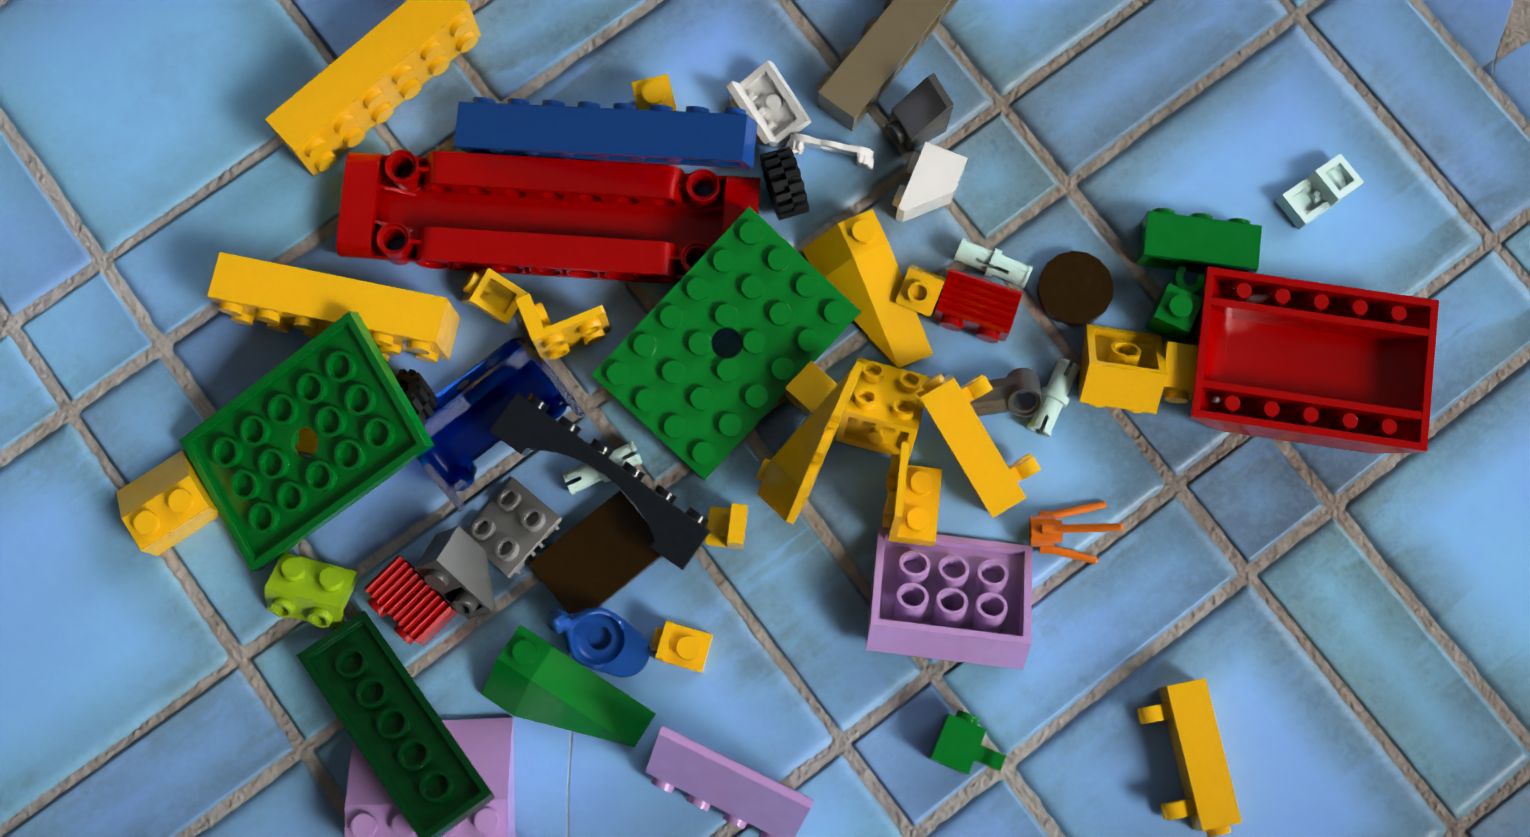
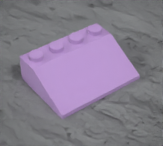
[865,527,1033,670]
[345,717,515,837]
[645,726,814,837]

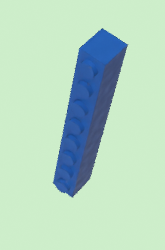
[454,97,757,169]

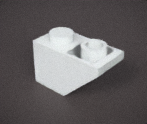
[892,142,968,222]

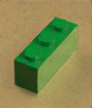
[1136,208,1262,274]

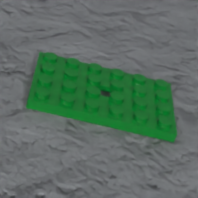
[591,206,861,480]
[179,311,435,572]

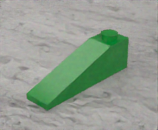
[481,625,656,747]

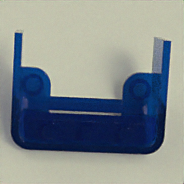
[417,337,586,512]

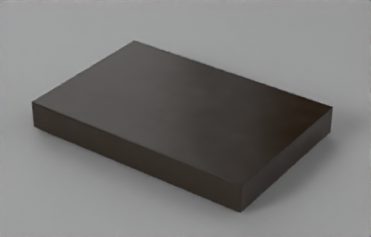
[529,490,663,614]

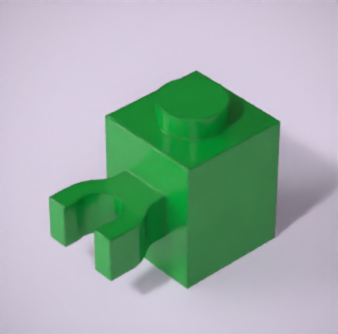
[1144,266,1205,343]
[928,710,1006,775]

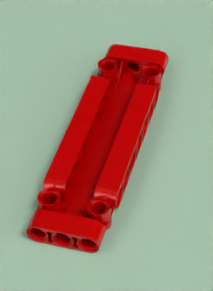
[336,150,761,284]

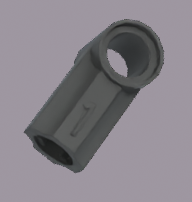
[964,368,1043,417]

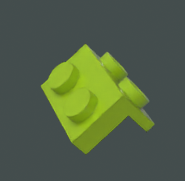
[264,553,358,629]

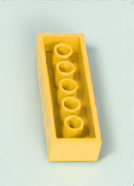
[265,0,481,176]
[207,252,460,363]

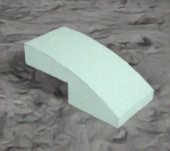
[1276,154,1364,230]

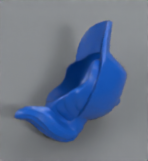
[547,607,650,677]

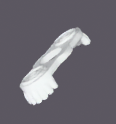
[786,134,874,169]

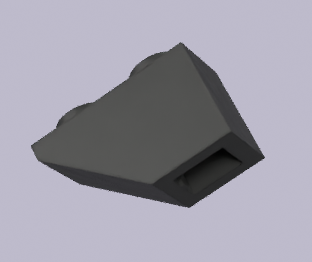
[414,525,495,619]

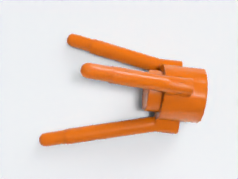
[1029,501,1124,564]

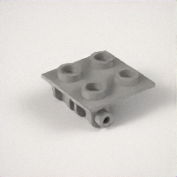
[465,477,562,578]

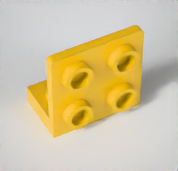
[515,293,611,360]
[835,358,930,460]
[882,442,942,547]

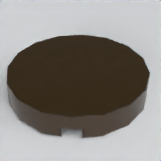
[1037,251,1114,327]

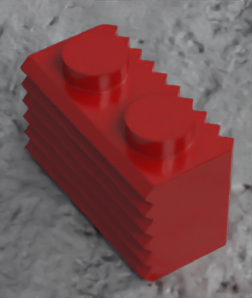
[933,268,1023,343]
[364,555,457,646]

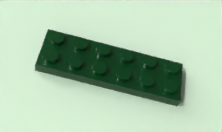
[296,610,495,837]

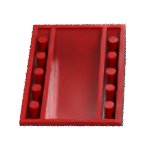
[1190,266,1439,454]

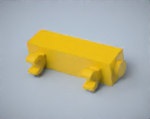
[917,373,1041,518]
[1137,678,1242,837]

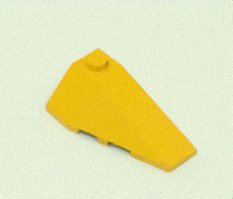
[802,209,933,369]
[756,361,864,524]

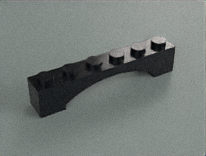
[489,393,711,570]

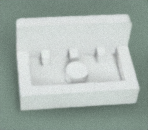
[726,60,812,149]

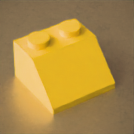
[1078,324,1167,414]
[116,450,221,556]

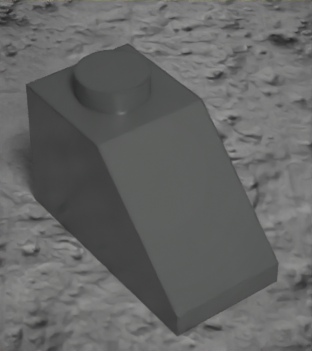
[888,73,954,152]

